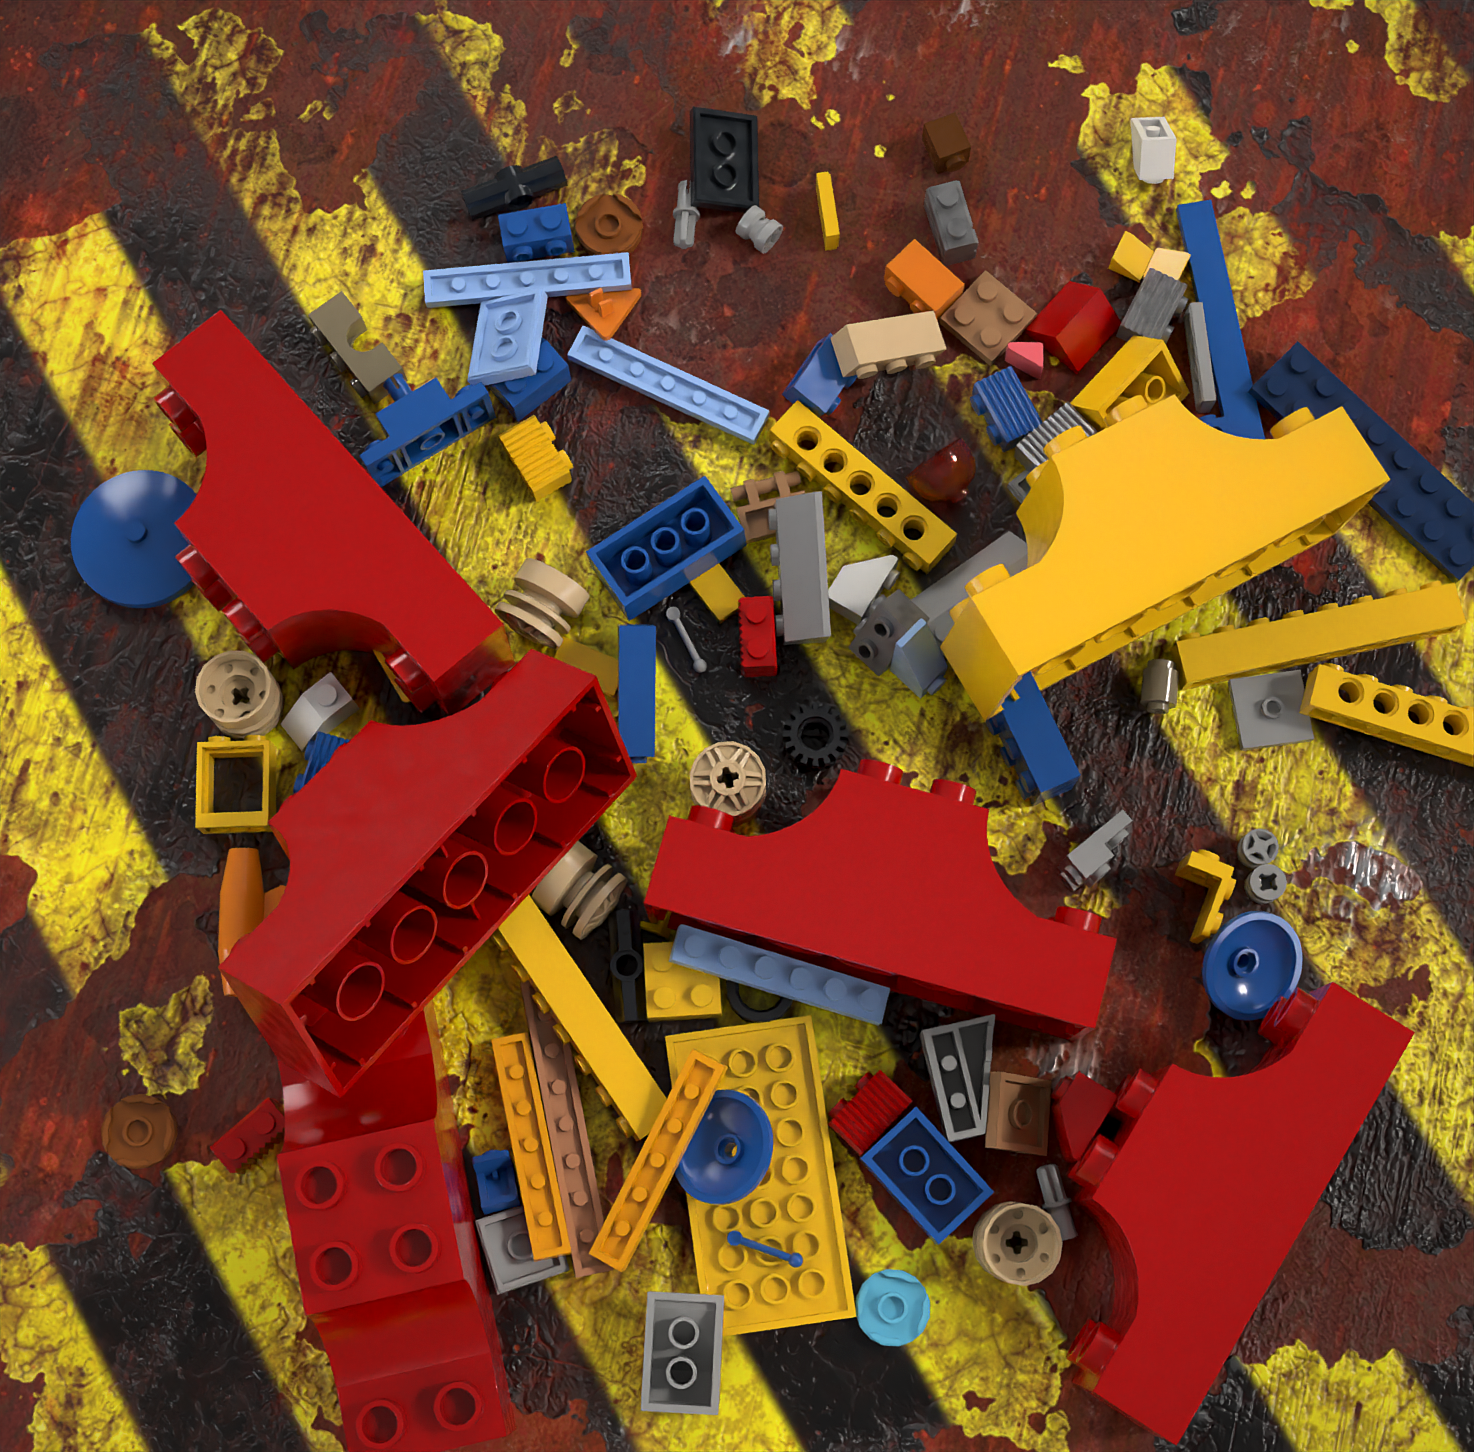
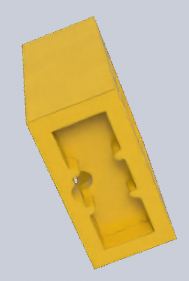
[195,735,277,834]

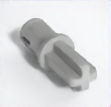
[673,180,700,249]
[1036,1164,1078,1241]

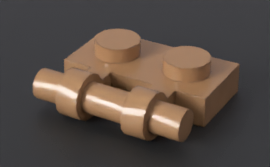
[730,471,805,544]

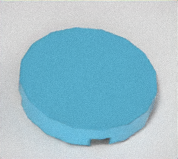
[855,1269,930,1346]

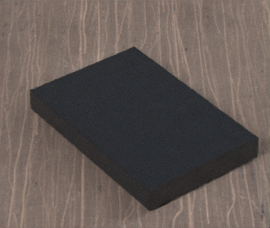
[690,106,759,213]

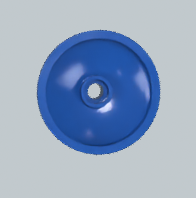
[1202,911,1303,1021]
[675,1089,773,1205]

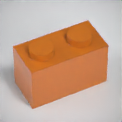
[884,239,964,321]

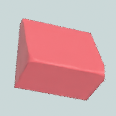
[1005,342,1043,379]

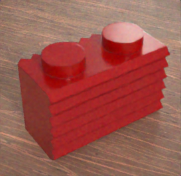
[738,596,777,677]
[828,1070,912,1157]
[210,1097,285,1174]

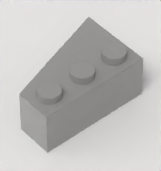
[919,1014,995,1143]

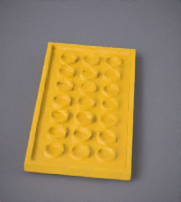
[665,1015,857,1336]

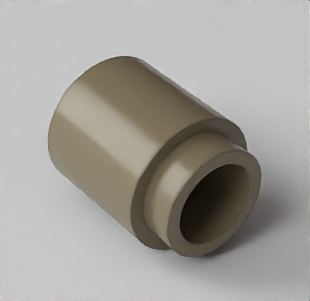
[1140,659,1180,714]

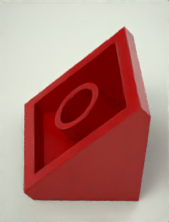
[1024,281,1122,374]

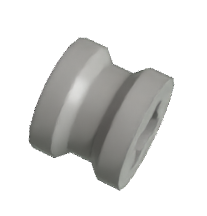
[1237,829,1279,869]
[1244,864,1287,904]

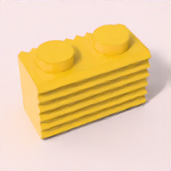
[498,415,573,501]

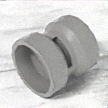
[736,205,783,254]

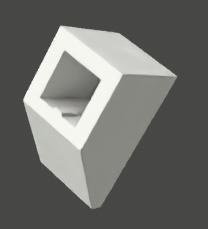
[828,555,900,625]

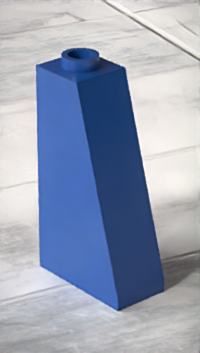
[618,624,656,763]

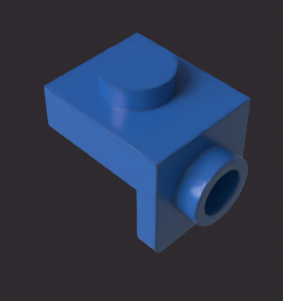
[472,1150,521,1215]

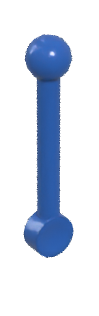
[727,1230,803,1268]

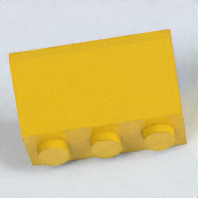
[1070,335,1190,433]

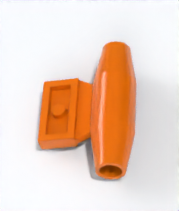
[218,848,286,997]

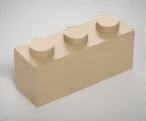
[830,310,946,379]

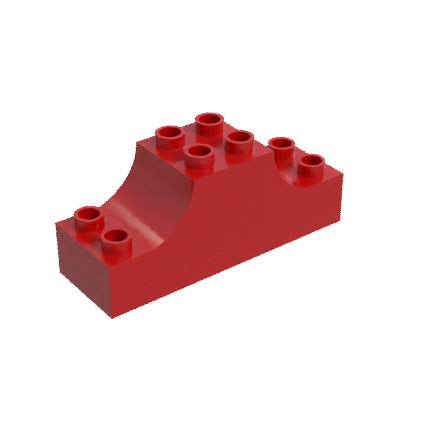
[152,310,515,716]
[218,649,637,1098]
[644,759,1117,1042]
[1066,982,1415,1446]
[276,999,516,1452]

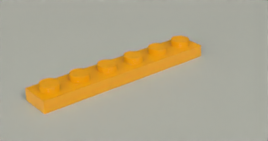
[491,1032,572,1262]
[589,1049,728,1272]

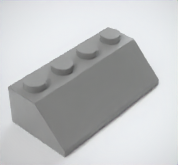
[768,491,831,645]
[911,531,1028,661]

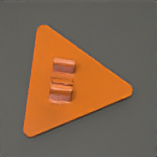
[566,288,641,341]

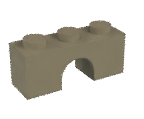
[308,291,408,405]

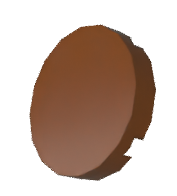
[575,193,643,256]
[101,1094,178,1169]

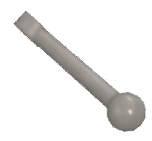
[666,607,707,673]

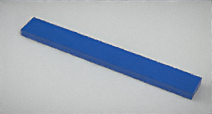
[1176,200,1265,440]

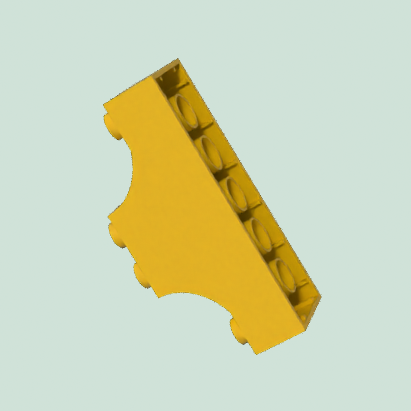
[940,394,1391,721]

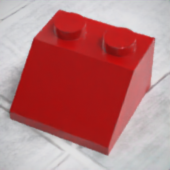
[1050,1071,1118,1164]

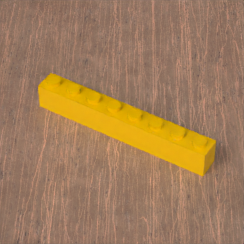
[1170,581,1466,691]
[491,895,667,1141]

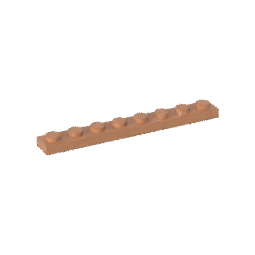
[520,981,613,1278]

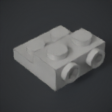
[1057,810,1133,892]

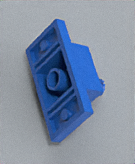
[359,373,496,487]

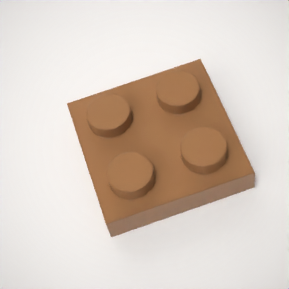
[939,270,1037,366]
[985,1072,1052,1156]

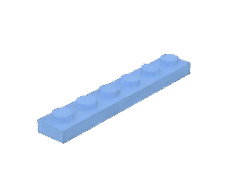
[423,252,632,308]
[567,326,770,445]
[669,924,890,1026]

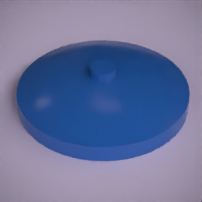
[71,470,197,608]

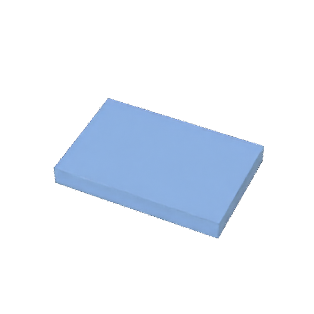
[467,288,548,386]

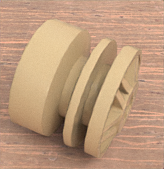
[495,558,590,649]
[195,650,285,740]
[690,741,766,827]
[531,841,628,940]
[972,1201,1063,1286]

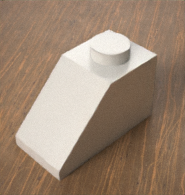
[1130,117,1176,184]
[281,672,360,752]

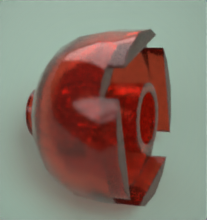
[905,438,976,504]

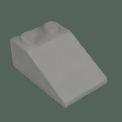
[640,1291,724,1415]

